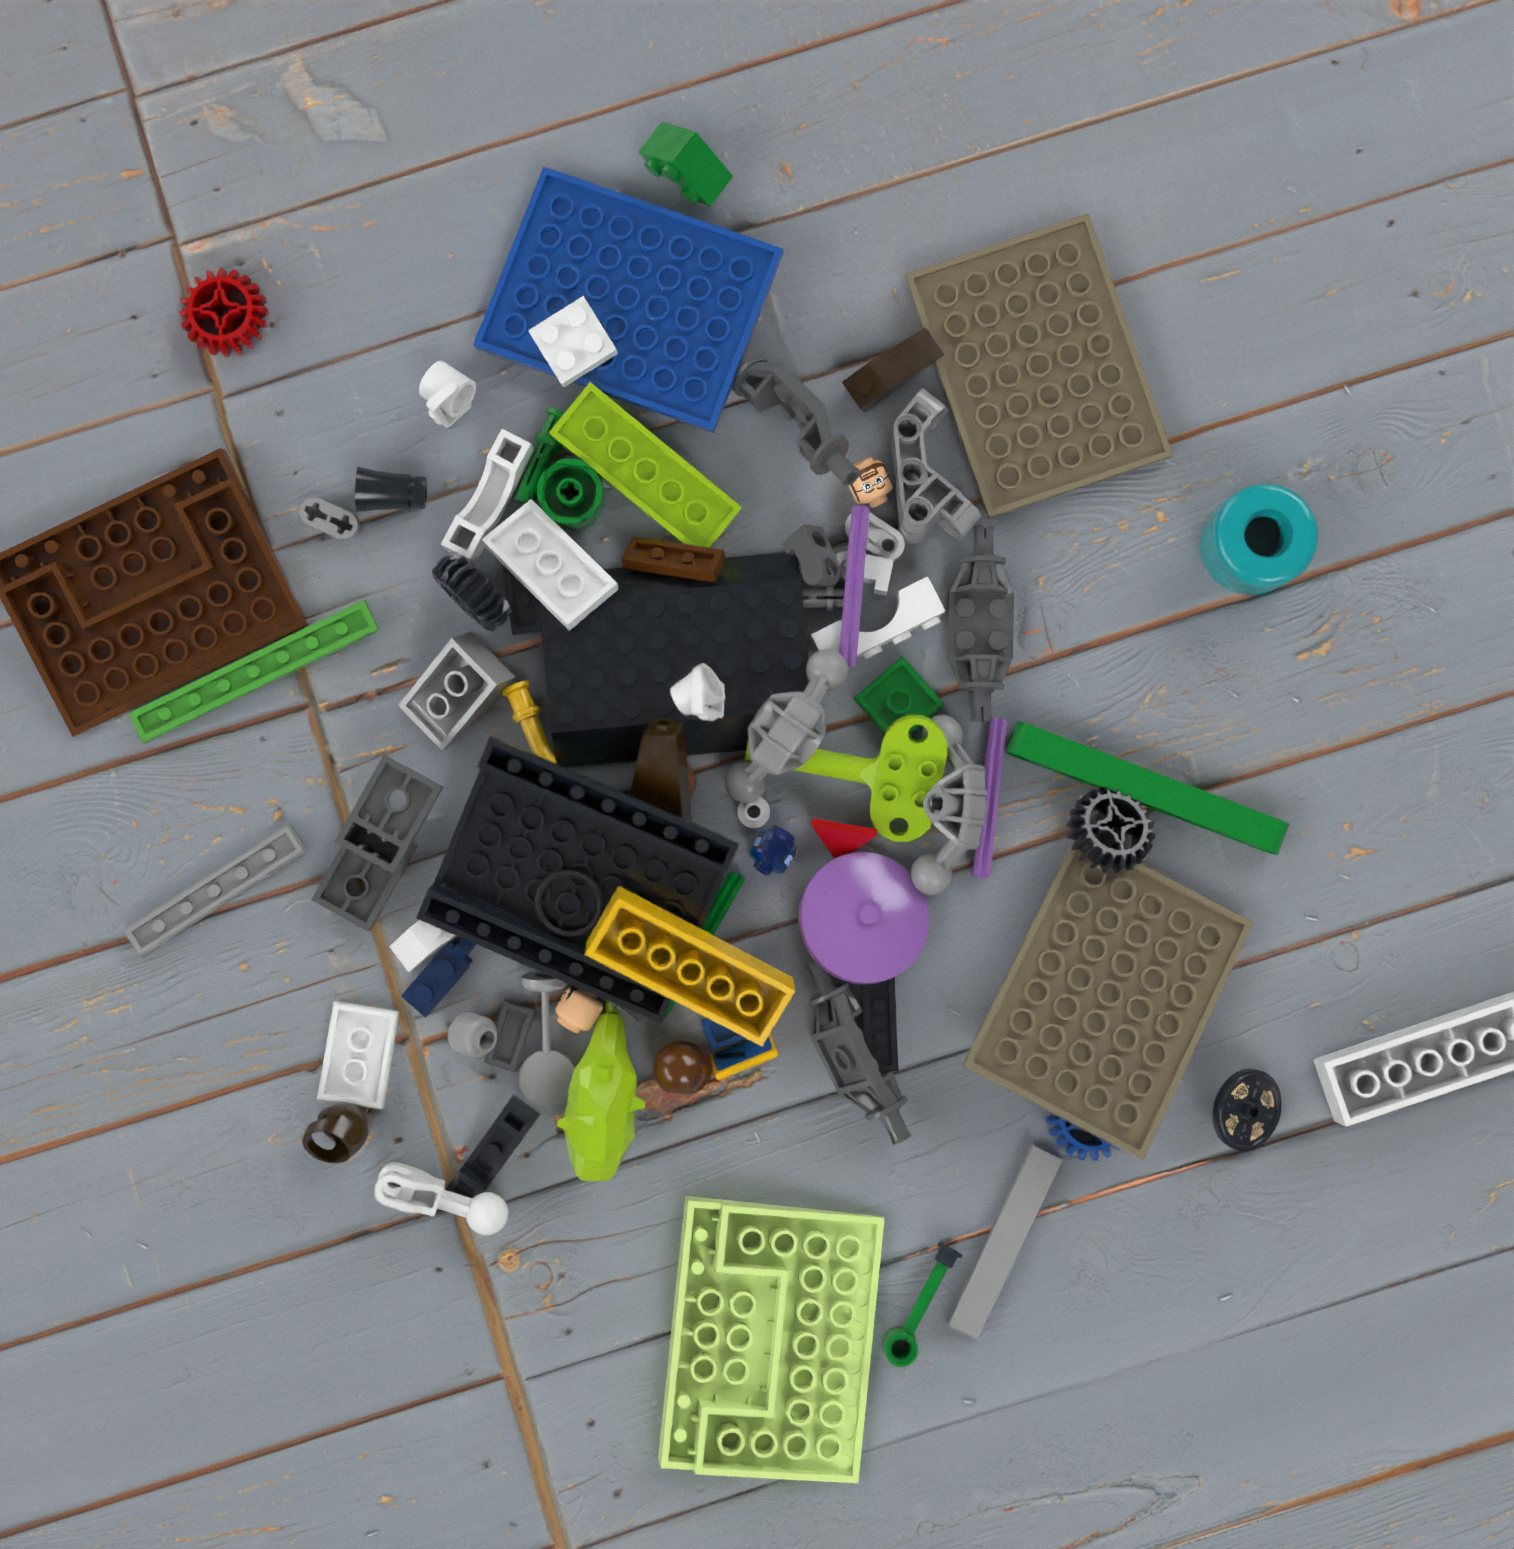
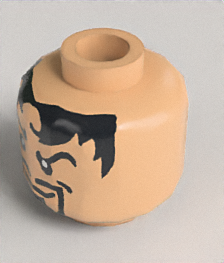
[555,985,604,1034]

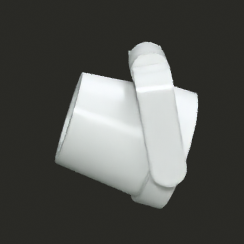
[670,663,725,721]

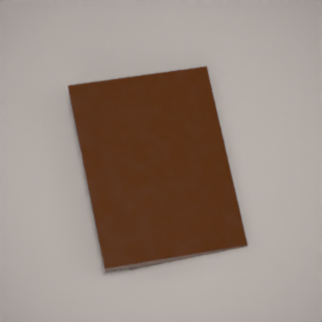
[0,448,308,737]

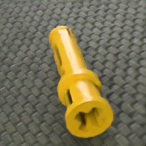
[502,680,557,764]

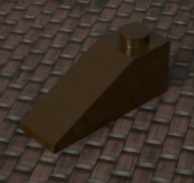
[842,327,945,413]

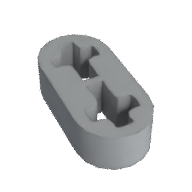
[299,498,361,542]

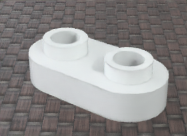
[845,512,905,561]

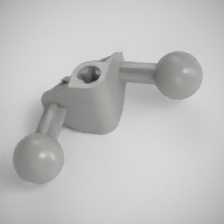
[725,649,848,803]
[911,715,987,895]

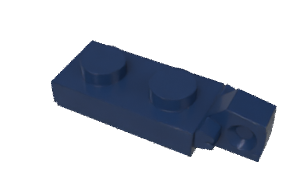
[401,939,477,1017]

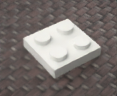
[528,296,618,388]

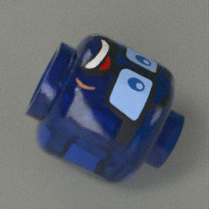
[749,825,797,876]

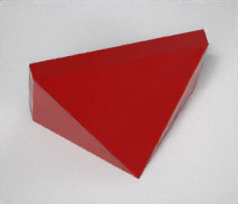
[811,818,877,859]

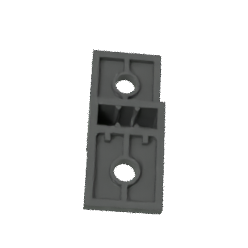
[312,754,444,932]

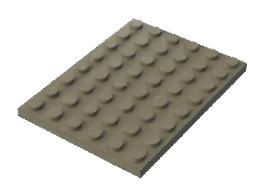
[905,213,1173,519]
[962,840,1253,1160]

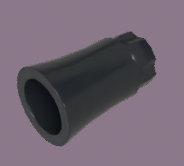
[355,466,427,512]

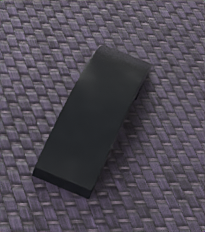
[445,1095,540,1199]

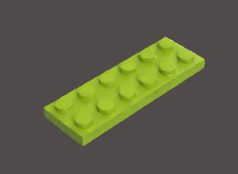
[549,382,742,548]

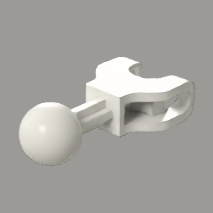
[374,1162,508,1236]

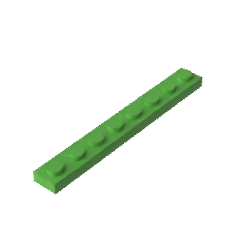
[128,600,380,743]

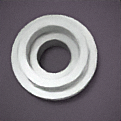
[737,797,770,828]

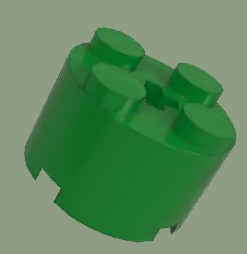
[537,458,606,530]

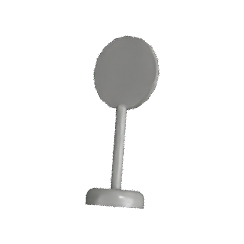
[518,972,575,1108]

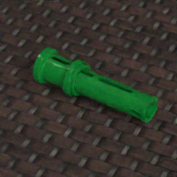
[513,407,564,504]

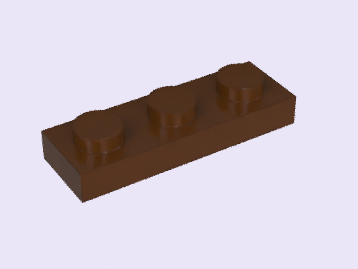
[621,537,725,582]

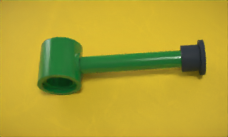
[882,1242,963,1367]

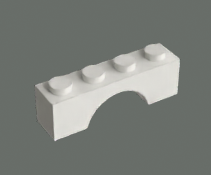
[441,429,534,565]
[810,576,945,669]

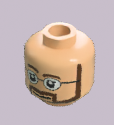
[848,457,893,508]

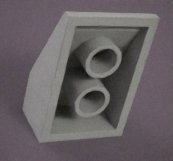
[398,631,515,751]

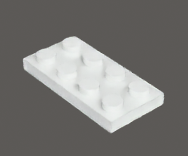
[481,499,619,630]

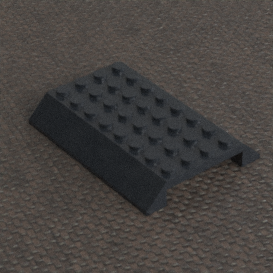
[539,552,809,767]
[416,736,740,1023]

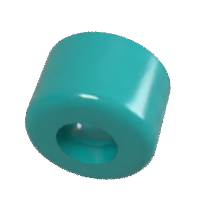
[1200,484,1319,595]

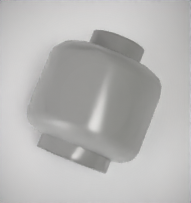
[448,1011,497,1059]

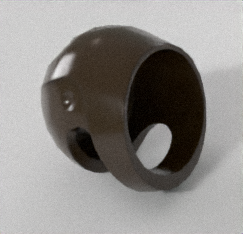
[302,1103,369,1164]

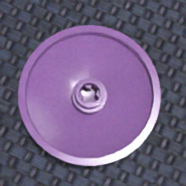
[798,852,929,984]

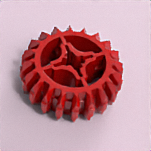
[179,268,269,357]

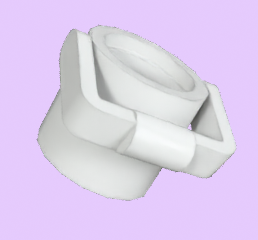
[419,361,476,428]

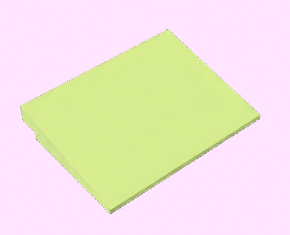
[658,1196,885,1483]

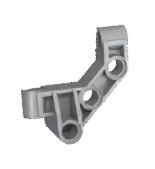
[891,388,983,545]

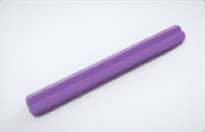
[839,505,869,667]
[972,717,1007,879]

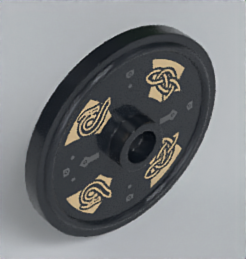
[1213,1068,1282,1151]

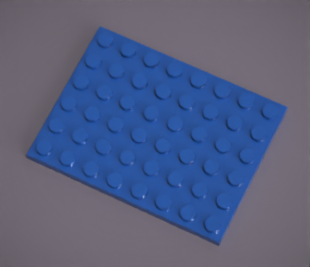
[473,167,784,433]

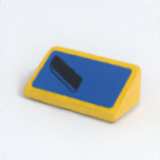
[710,1032,778,1080]

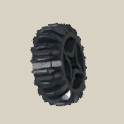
[432,552,512,631]
[1066,787,1156,874]

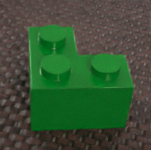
[638,122,734,206]

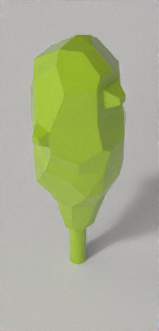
[557,1000,645,1182]

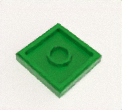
[853,656,945,735]

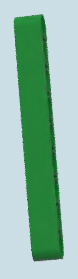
[1005,721,1289,855]

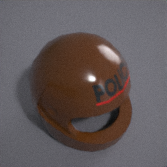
[652,1040,712,1094]

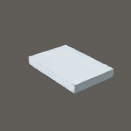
[317,1001,400,1110]

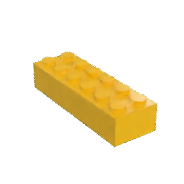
[585,886,796,1046]

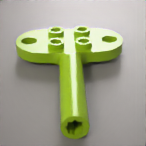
[745,715,947,842]

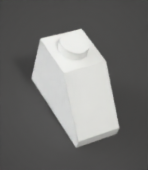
[389,920,457,972]

